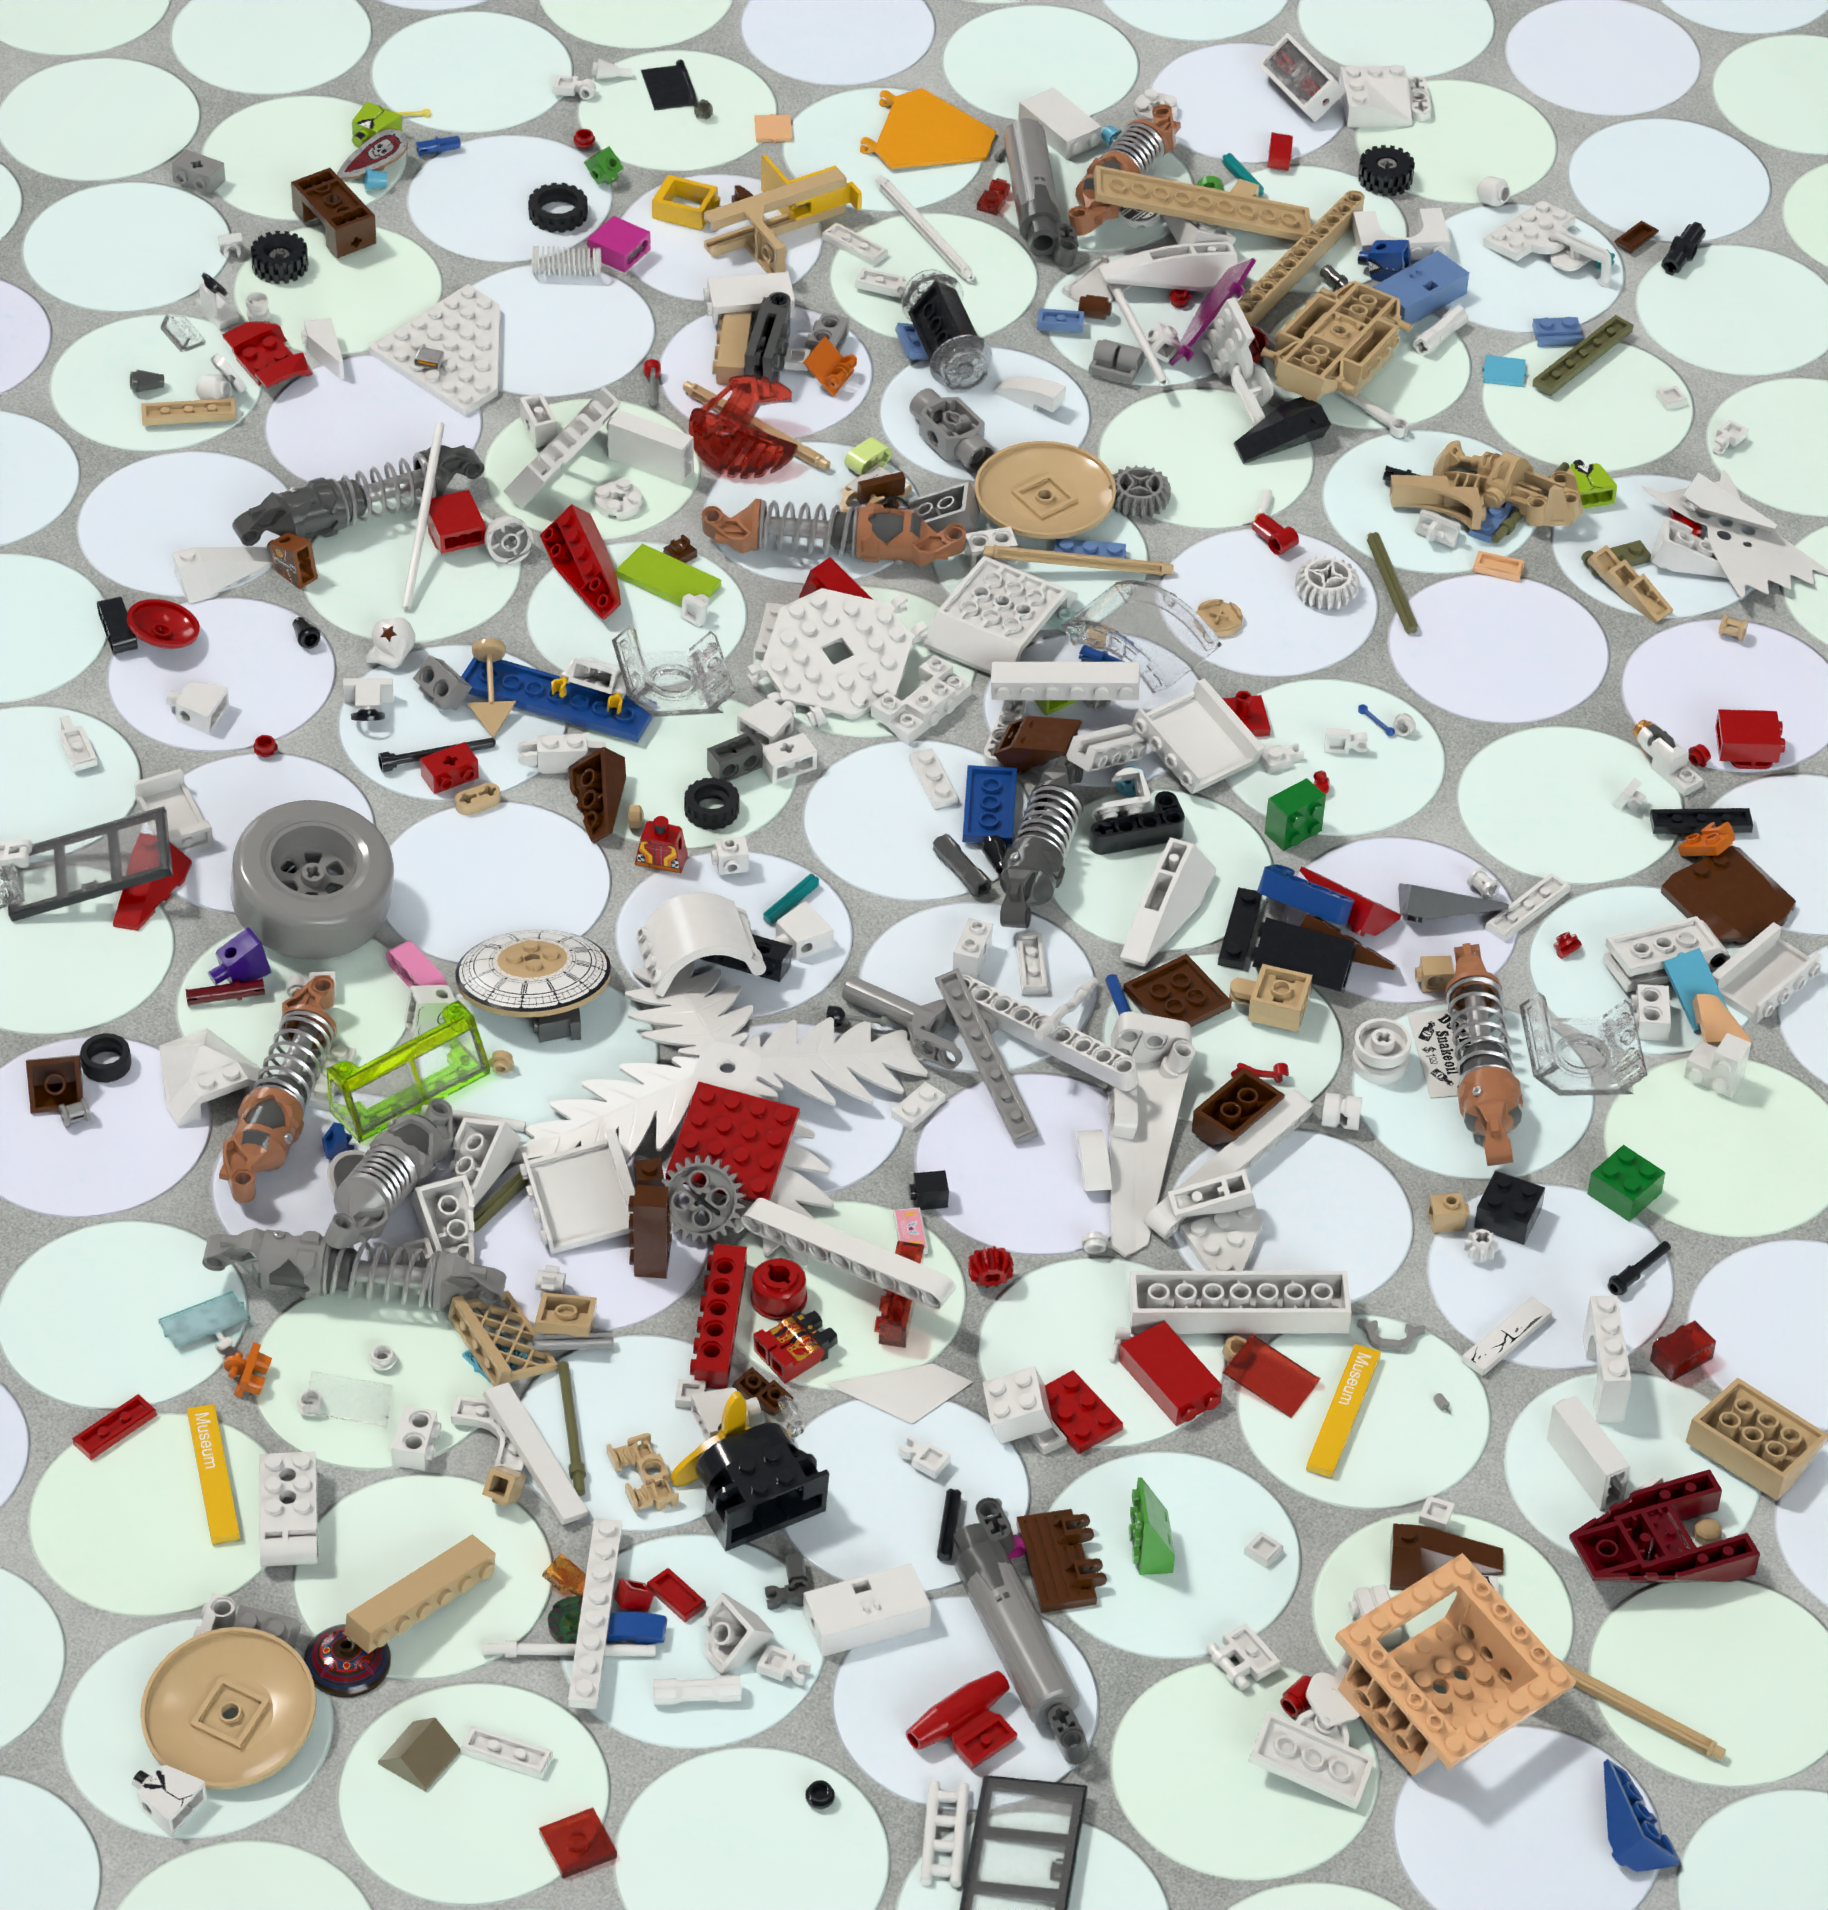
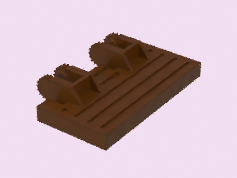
[1016,1509,1107,1613]

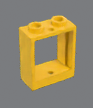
[652,175,721,231]

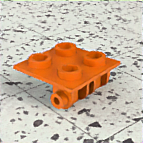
[803,336,857,397]

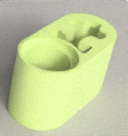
[844,437,892,475]

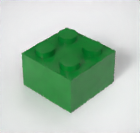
[1264,778,1326,851]
[1587,1144,1666,1222]

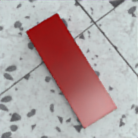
[72,1394,157,1461]

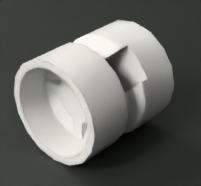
[1321,1092,1363,1131]

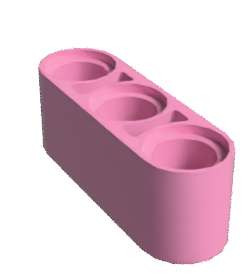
[386,941,448,988]

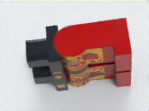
[753,1310,838,1384]

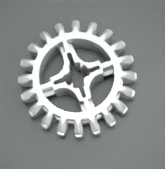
[1295,555,1360,611]

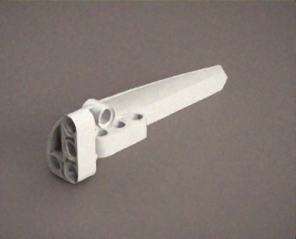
[1108,1011,1196,1258]

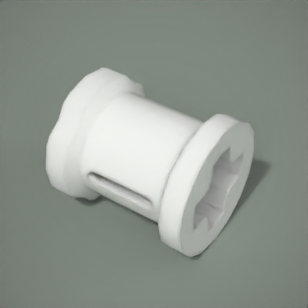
[1467,867,1500,900]

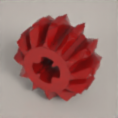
[968,1246,1014,1288]

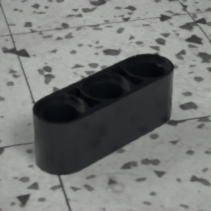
[97,596,138,654]

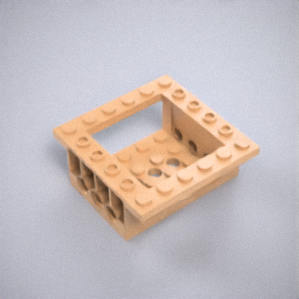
[1334,1553,1577,1776]

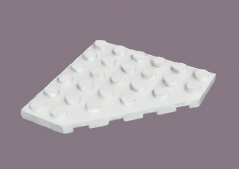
[368,284,500,417]

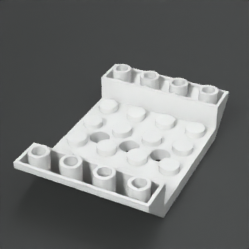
[923,556,1078,674]

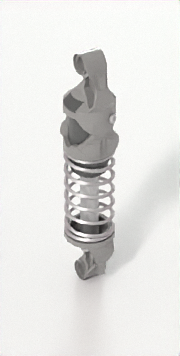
[202,1228,507,1311]

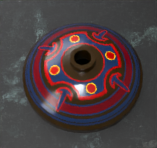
[304,1624,391,1697]

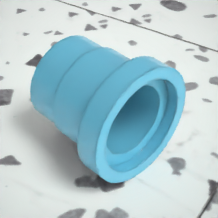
[1101,126,1122,148]
[364,168,387,191]

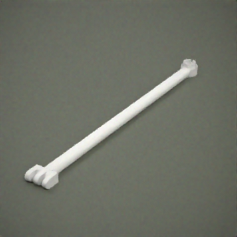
[1254,325,1409,438]

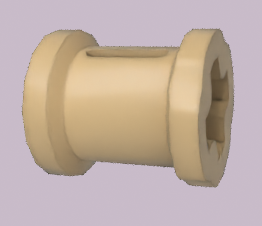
[1718,614,1748,641]

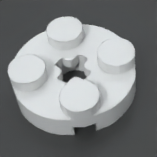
[1134,89,1178,123]
[595,478,642,519]

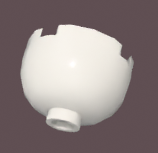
[484,515,534,565]

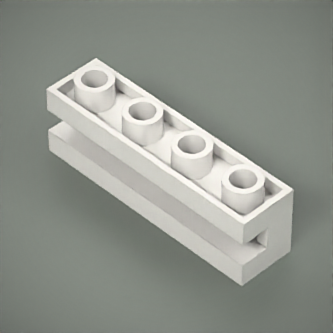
[1066,724,1147,772]

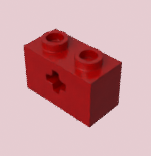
[420,742,479,794]

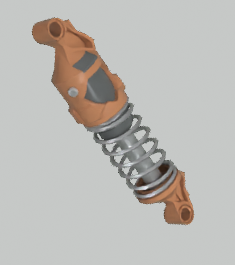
[701,499,966,567]
[219,975,337,1203]

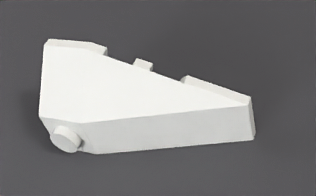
[1162,214,1236,245]
[450,1117,521,1207]

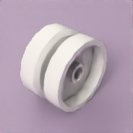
[1351,1018,1412,1085]

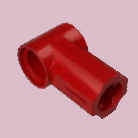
[1252,513,1299,555]

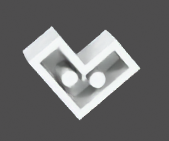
[1684,1033,1751,1098]

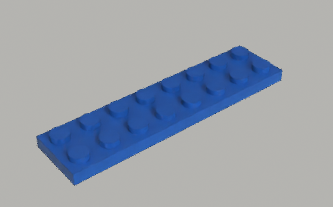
[461,657,657,743]

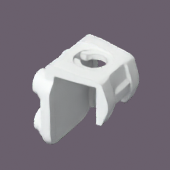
[1092,767,1151,821]

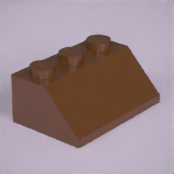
[1192,1068,1285,1145]

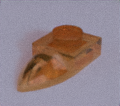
[542,1553,586,1598]

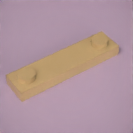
[141,398,236,426]

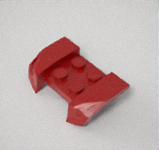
[222,321,313,388]

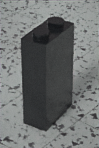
[1250,917,1358,993]

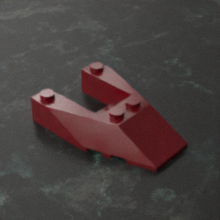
[1569,1469,1760,1583]

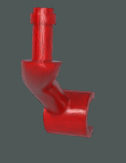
[1231,1063,1289,1083]

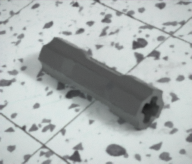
[932,833,992,898]

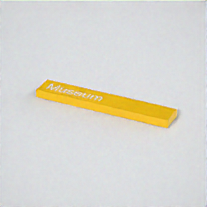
[1306,1344,1381,1478]
[187,1404,240,1545]

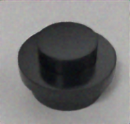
[805,1780,835,1809]

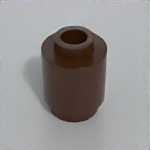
[1078,295,1112,320]

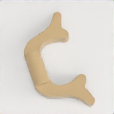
[839,488,888,512]

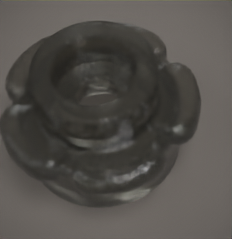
[694,99,713,121]

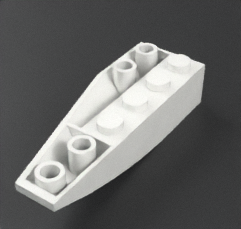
[1098,242,1238,292]
[1120,837,1216,967]

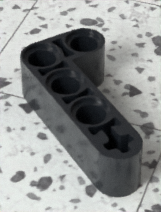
[1089,791,1185,855]

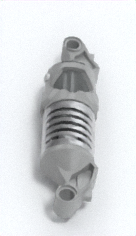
[324,1098,458,1249]

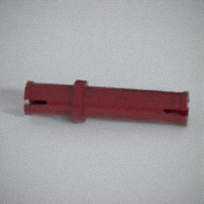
[185,978,265,1006]

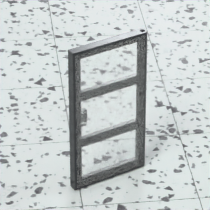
[5,806,173,922]
[959,1775,1088,1910]

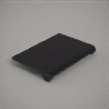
[641,59,698,111]

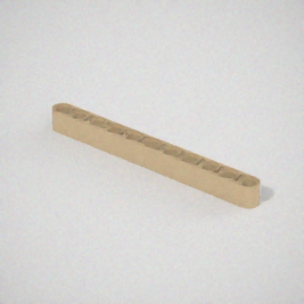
[1238,190,1365,327]

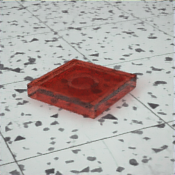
[539,1807,617,1879]

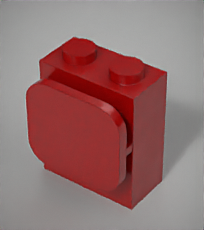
[427,490,486,554]
[1715,709,1785,769]

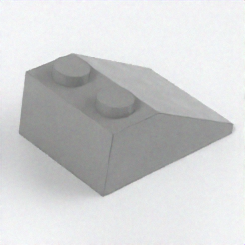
[906,481,980,533]

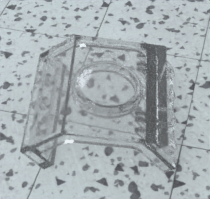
[612,625,735,717]
[1519,992,1647,1096]

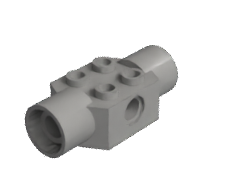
[909,388,995,472]

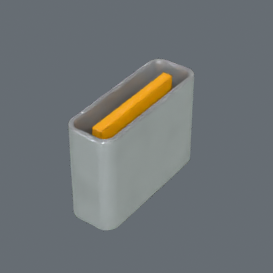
[414,347,445,370]

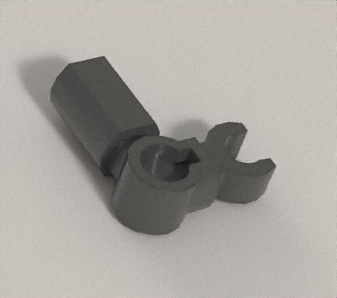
[764,1552,810,1610]

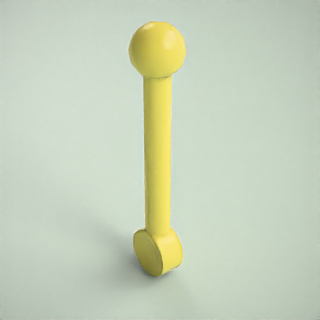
[390,108,431,117]

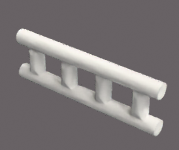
[920,1780,970,1888]

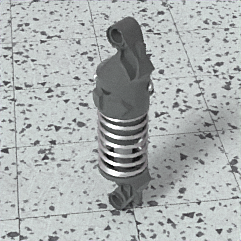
[1000,756,1084,928]

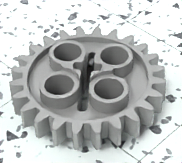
[661,1155,746,1243]

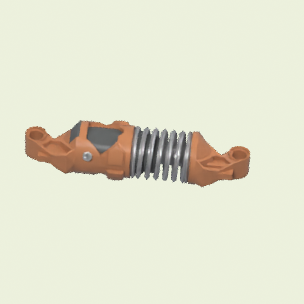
[1068,104,1181,236]

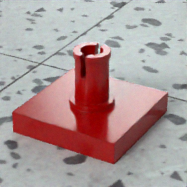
[1222,691,1271,737]

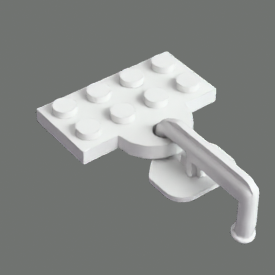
[1483,200,1611,287]
[1200,297,1274,427]
[1248,1652,1375,1809]

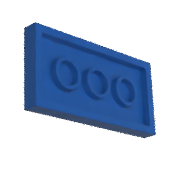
[962,765,1017,845]

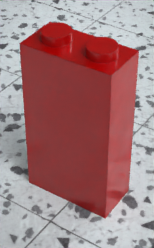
[1119,1321,1223,1426]

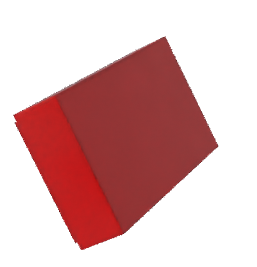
[647,1568,706,1623]

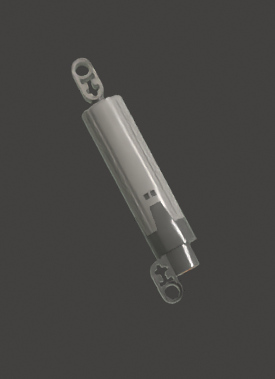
[953,1497,1089,1765]

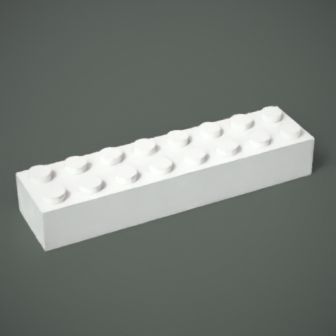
[1128,1271,1352,1334]

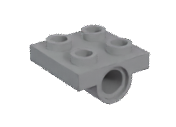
[1088,339,1146,385]

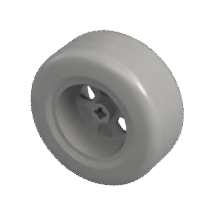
[230,800,394,960]

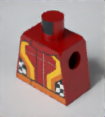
[635,816,688,873]

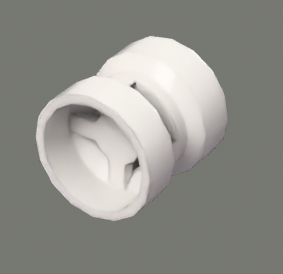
[246,292,270,322]

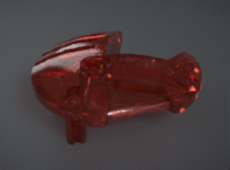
[689,375,798,479]

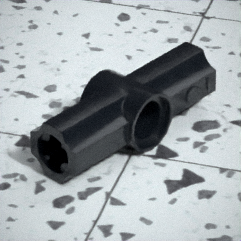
[1661,221,1706,276]

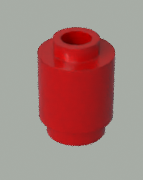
[1280,1675,1312,1717]

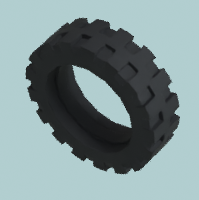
[528,182,588,233]

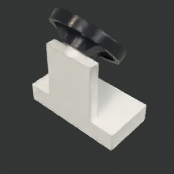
[195,272,239,331]
[343,678,394,721]

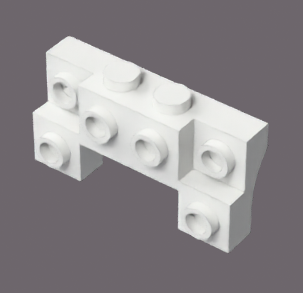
[871,655,972,745]

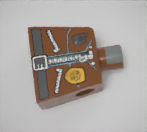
[266,533,318,589]

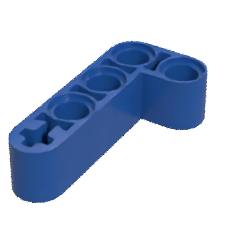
[1257,864,1355,925]

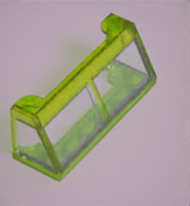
[326,1000,490,1143]

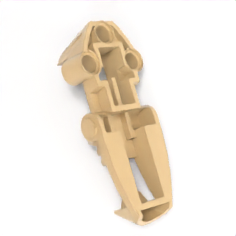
[1433,440,1584,527]

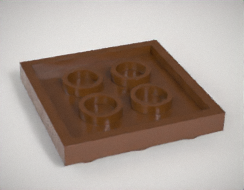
[1123,954,1232,1027]

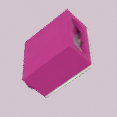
[587,216,651,274]

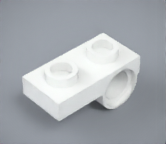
[193,1593,236,1637]

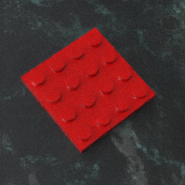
[665,1081,800,1203]

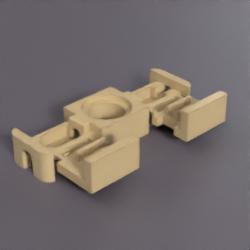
[606,1433,679,1511]

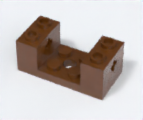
[291,167,377,259]

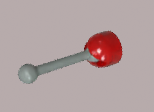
[643,359,661,407]

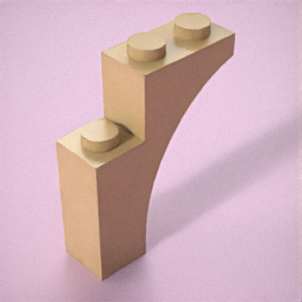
[1389,475,1486,530]

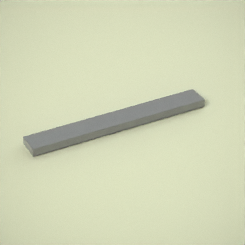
[935,968,1039,1145]

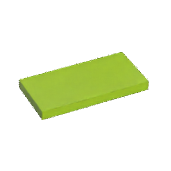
[615,543,721,607]

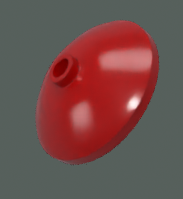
[127,599,200,649]

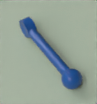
[1358,704,1395,737]

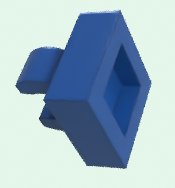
[322,1122,355,1160]

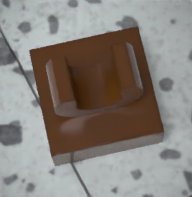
[663,534,697,563]

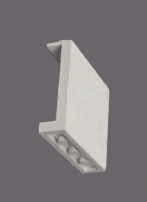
[1132,678,1265,794]
[519,1128,635,1255]

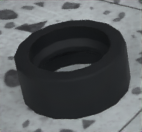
[80,1033,132,1083]

